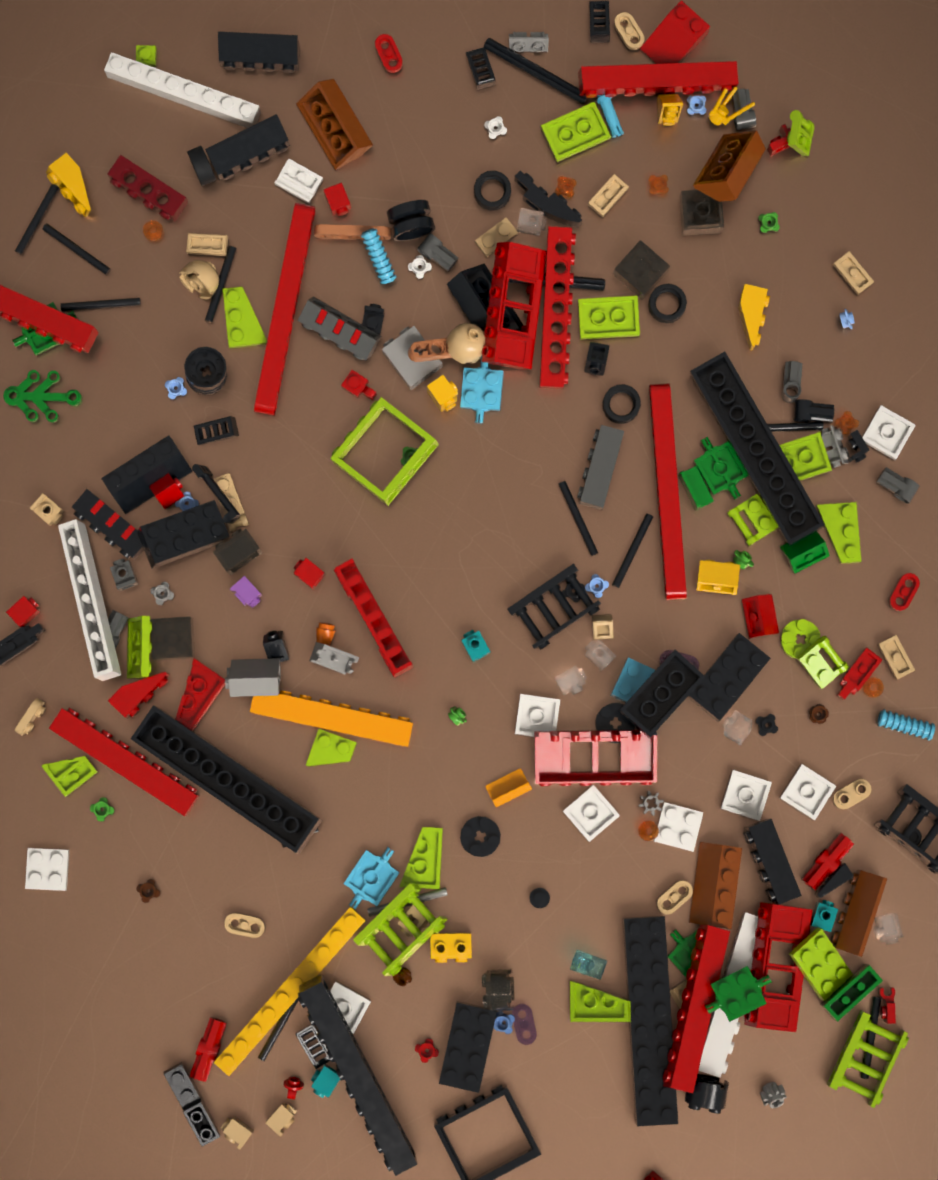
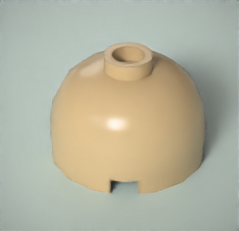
[179,260,219,300]
[446,323,485,364]

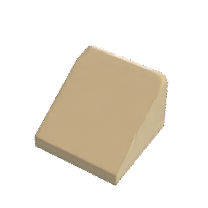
[592,614,614,640]

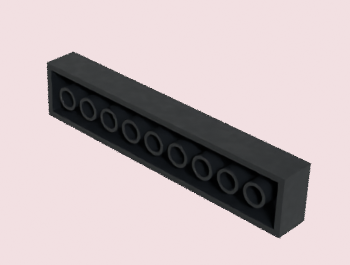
[690,351,825,547]
[131,705,322,854]
[622,916,678,1127]
[298,974,418,1176]

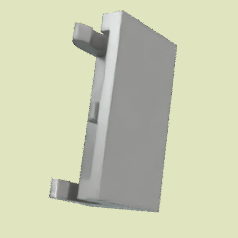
[309,642,359,675]

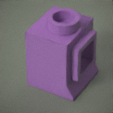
[230,576,262,608]

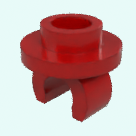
[283,1077,304,1100]

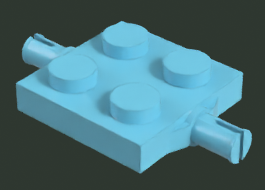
[460,357,504,424]
[343,847,400,909]

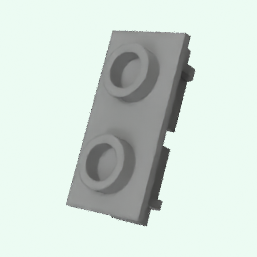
[509,32,549,52]
[821,425,849,468]

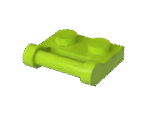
[787,110,814,156]
[727,494,778,546]
[797,636,849,689]

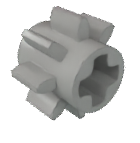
[638,791,664,816]
[760,1082,787,1108]

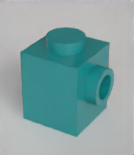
[461,630,491,662]
[810,900,838,932]
[311,1064,340,1098]

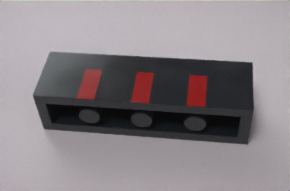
[72,489,144,560]

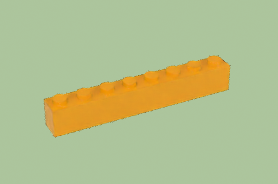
[250,690,413,747]

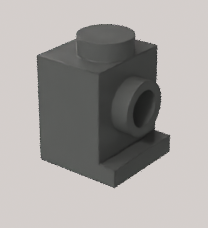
[110,559,139,591]

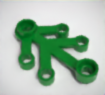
[3,370,82,423]

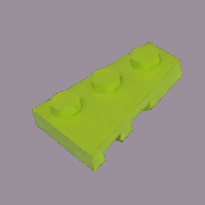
[223,287,267,348]
[816,502,861,564]
[399,827,443,889]
[570,981,631,1022]

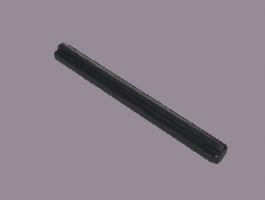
[484,38,588,104]

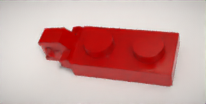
[837,647,883,700]

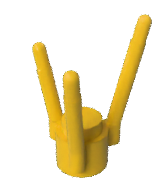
[708,87,755,126]

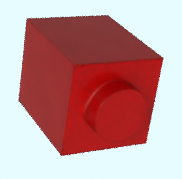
[323,182,351,216]
[149,473,184,509]
[293,558,326,590]
[6,596,40,627]

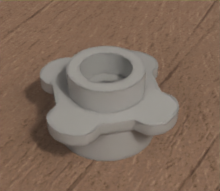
[151,582,174,605]

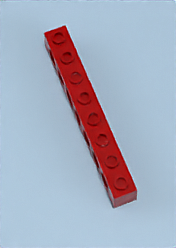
[539,226,576,389]

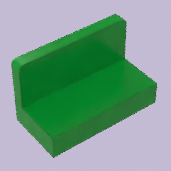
[678,466,714,511]
[780,532,830,574]

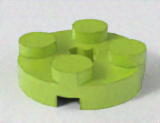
[780,619,821,659]

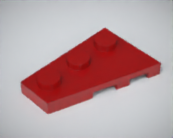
[175,658,225,731]

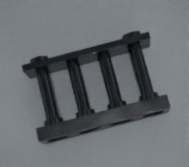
[507,563,601,650]
[874,784,938,874]

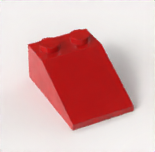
[640,0,710,64]

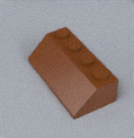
[296,79,373,170]
[693,130,766,202]
[689,842,742,929]
[831,870,887,957]

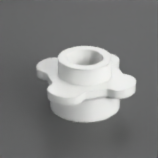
[484,116,507,139]
[408,255,432,279]

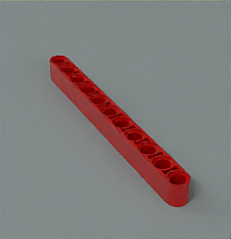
[254,203,315,416]
[649,383,687,600]

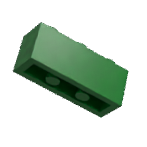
[820,964,883,1022]

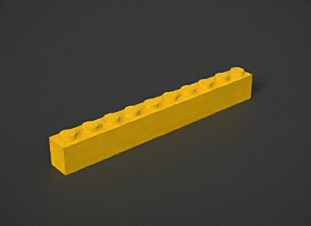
[214,907,366,1076]

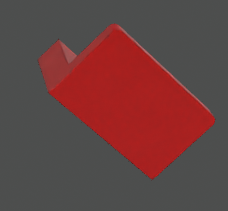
[742,594,779,639]

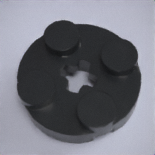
[595,703,636,743]
[460,816,501,857]

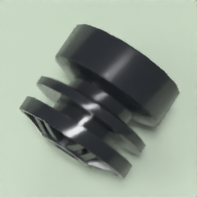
[184,347,227,395]

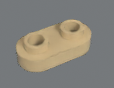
[614,12,644,50]
[15,698,46,736]
[833,779,871,809]
[657,880,693,914]
[224,913,265,938]

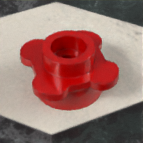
[415,1038,439,1063]

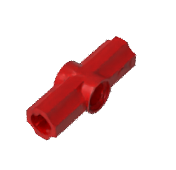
[802,833,854,891]
[190,1017,227,1082]

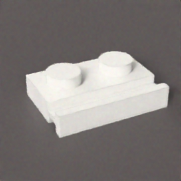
[274,159,323,204]

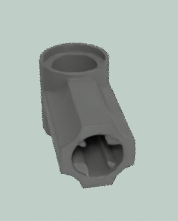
[732,89,757,130]
[417,233,458,272]
[781,361,803,403]
[877,467,920,504]
[108,610,129,649]

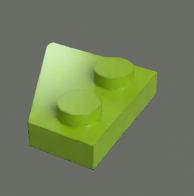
[306,729,357,767]
[42,756,98,797]

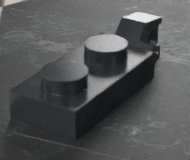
[0,623,45,666]

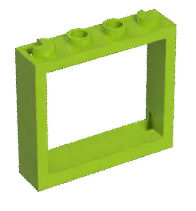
[330,397,439,506]

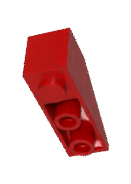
[108,672,169,718]

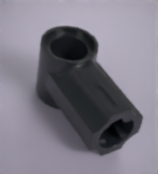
[793,399,835,423]

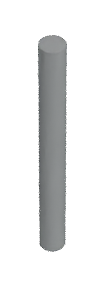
[368,887,448,917]

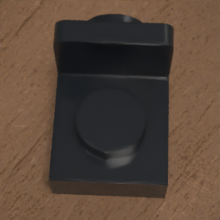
[362,304,385,335]
[585,342,610,376]
[848,430,869,463]
[263,631,290,662]

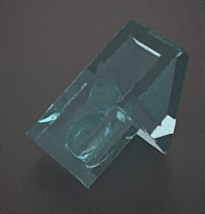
[570,950,607,980]

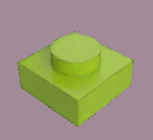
[136,45,157,67]

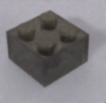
[680,190,724,236]
[613,240,670,300]
[213,529,263,576]
[150,616,195,661]

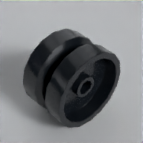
[387,200,435,241]

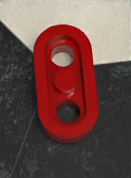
[375,34,403,73]
[889,573,920,611]

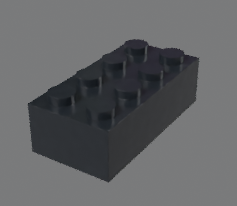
[137,500,230,569]
[688,633,771,722]
[619,650,705,738]
[743,819,802,905]
[439,1001,497,1093]

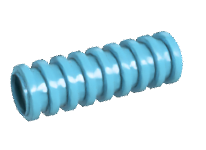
[361,228,397,284]
[877,709,935,741]

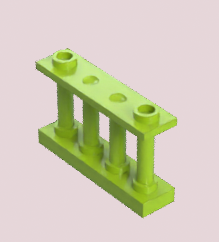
[353,883,448,976]
[826,1010,909,1108]

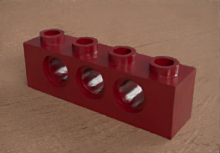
[107,155,188,221]

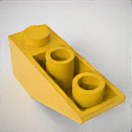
[657,94,683,126]
[46,153,91,218]
[738,284,770,350]

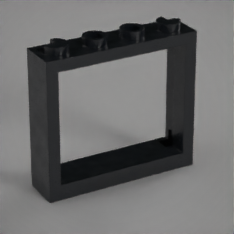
[434,1085,541,1180]

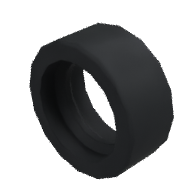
[187,146,216,186]
[474,170,511,211]
[648,283,687,323]
[602,384,641,424]

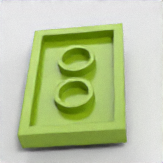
[540,102,611,162]
[578,296,640,340]
[779,432,832,481]
[127,616,152,679]
[789,927,853,1001]

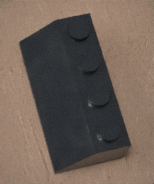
[218,31,300,73]
[205,114,290,180]
[447,263,523,332]
[101,435,193,514]

